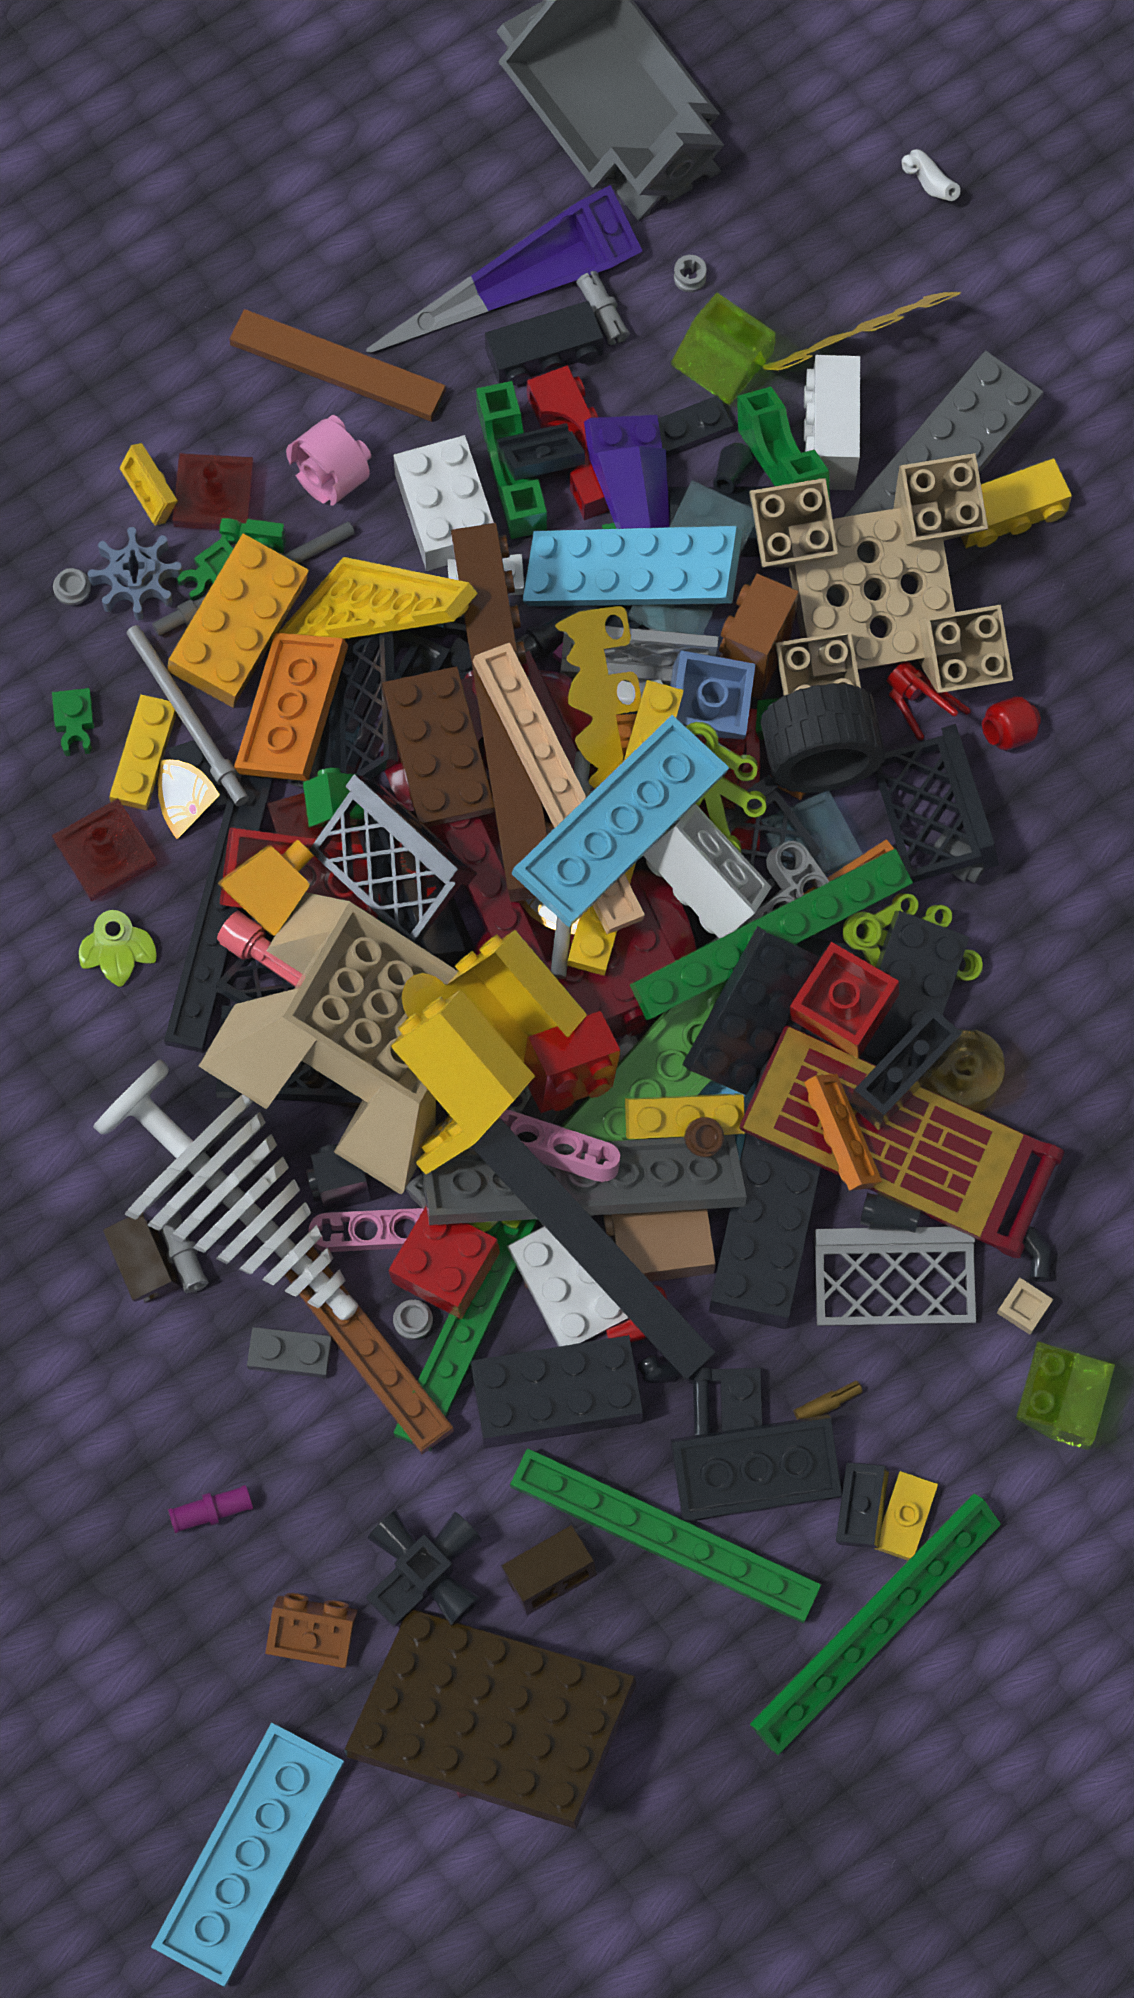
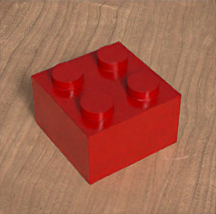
[790,942,899,1059]
[523,1011,620,1113]
[388,1206,500,1319]

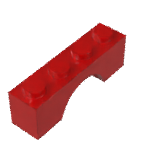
[527,365,610,521]

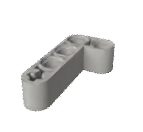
[706,841,829,945]

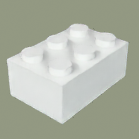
[803,355,860,490]
[394,435,494,571]
[643,804,771,938]

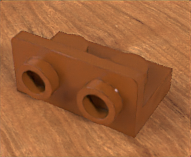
[265,1593,357,1668]

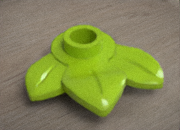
[79,910,157,987]

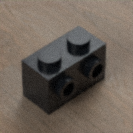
[306,1144,371,1212]

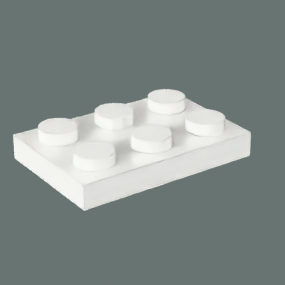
[507,1227,628,1347]

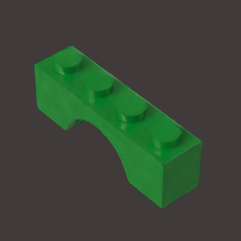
[476,381,547,539]
[737,387,830,502]

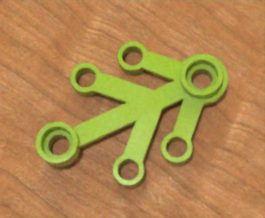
[686,722,766,853]
[843,893,983,981]

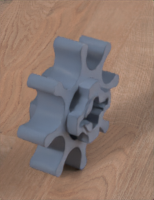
[87,527,183,621]

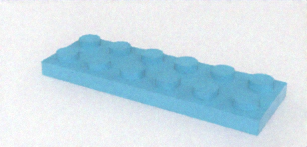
[523,526,743,606]
[511,715,729,928]
[151,1723,345,1988]

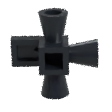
[366,1510,482,1628]

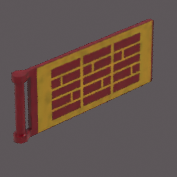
[739,1026,1065,1258]

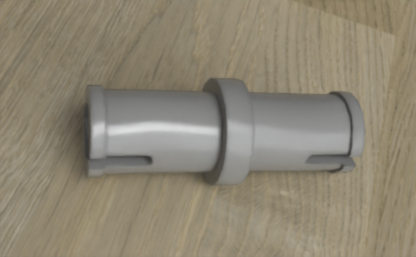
[577,271,630,345]
[160,1212,209,1293]

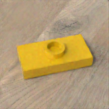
[119,443,178,526]
[874,1471,938,1561]

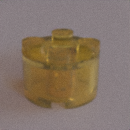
[923,1029,1005,1113]

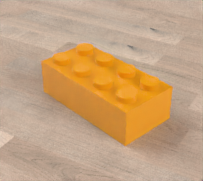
[167,534,309,708]

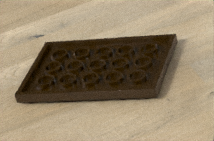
[344,1610,637,1829]

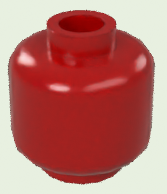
[982,696,1041,751]

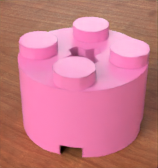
[286,415,371,505]

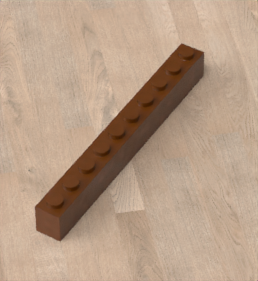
[451,522,554,902]

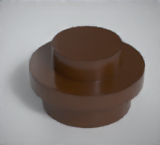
[684,1117,724,1157]

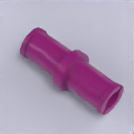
[168,1485,253,1534]

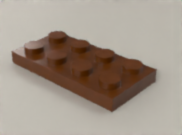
[382,666,495,827]

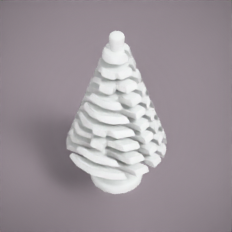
[93,1059,358,1320]

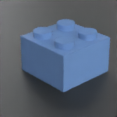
[670,650,755,750]

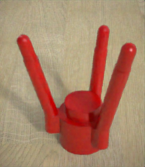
[887,661,971,741]

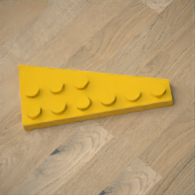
[279,557,477,639]

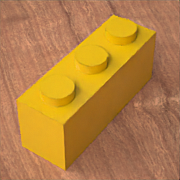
[960,458,1072,548]

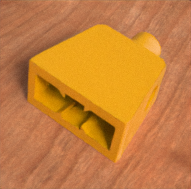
[218,840,314,936]

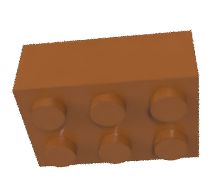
[719,574,799,700]

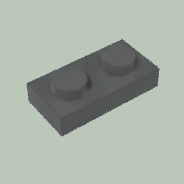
[247,1327,332,1378]

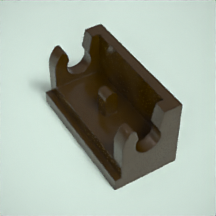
[103,1213,182,1303]
[501,1525,597,1615]

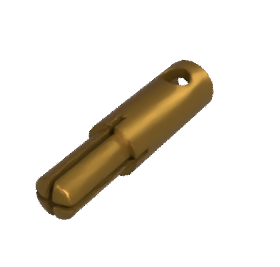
[793,1381,863,1419]

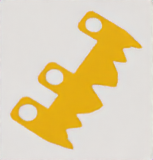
[763,292,961,370]
[555,606,642,789]

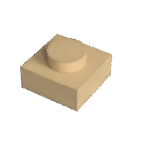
[997,1278,1053,1335]

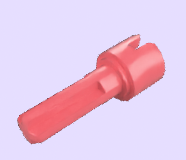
[217,911,302,987]

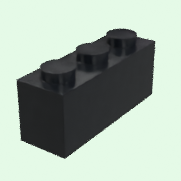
[485,300,603,385]
[850,1007,962,1130]

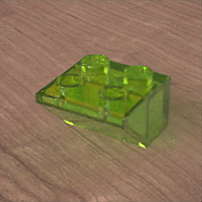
[671,292,776,405]
[1016,1341,1115,1450]

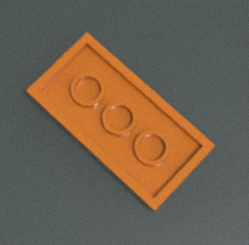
[234,633,348,781]

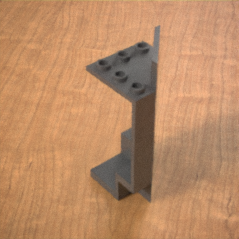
[496,0,724,221]

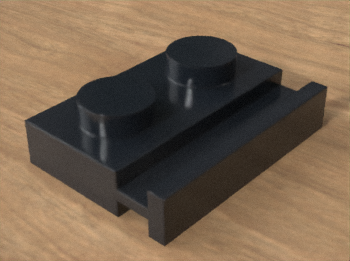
[497,423,585,481]

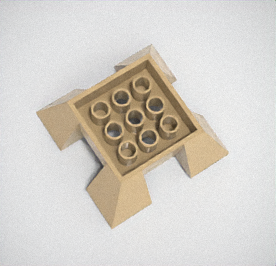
[749,453,1013,695]
[199,892,458,1194]

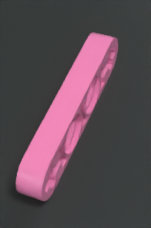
[499,1109,621,1182]
[309,1208,424,1252]

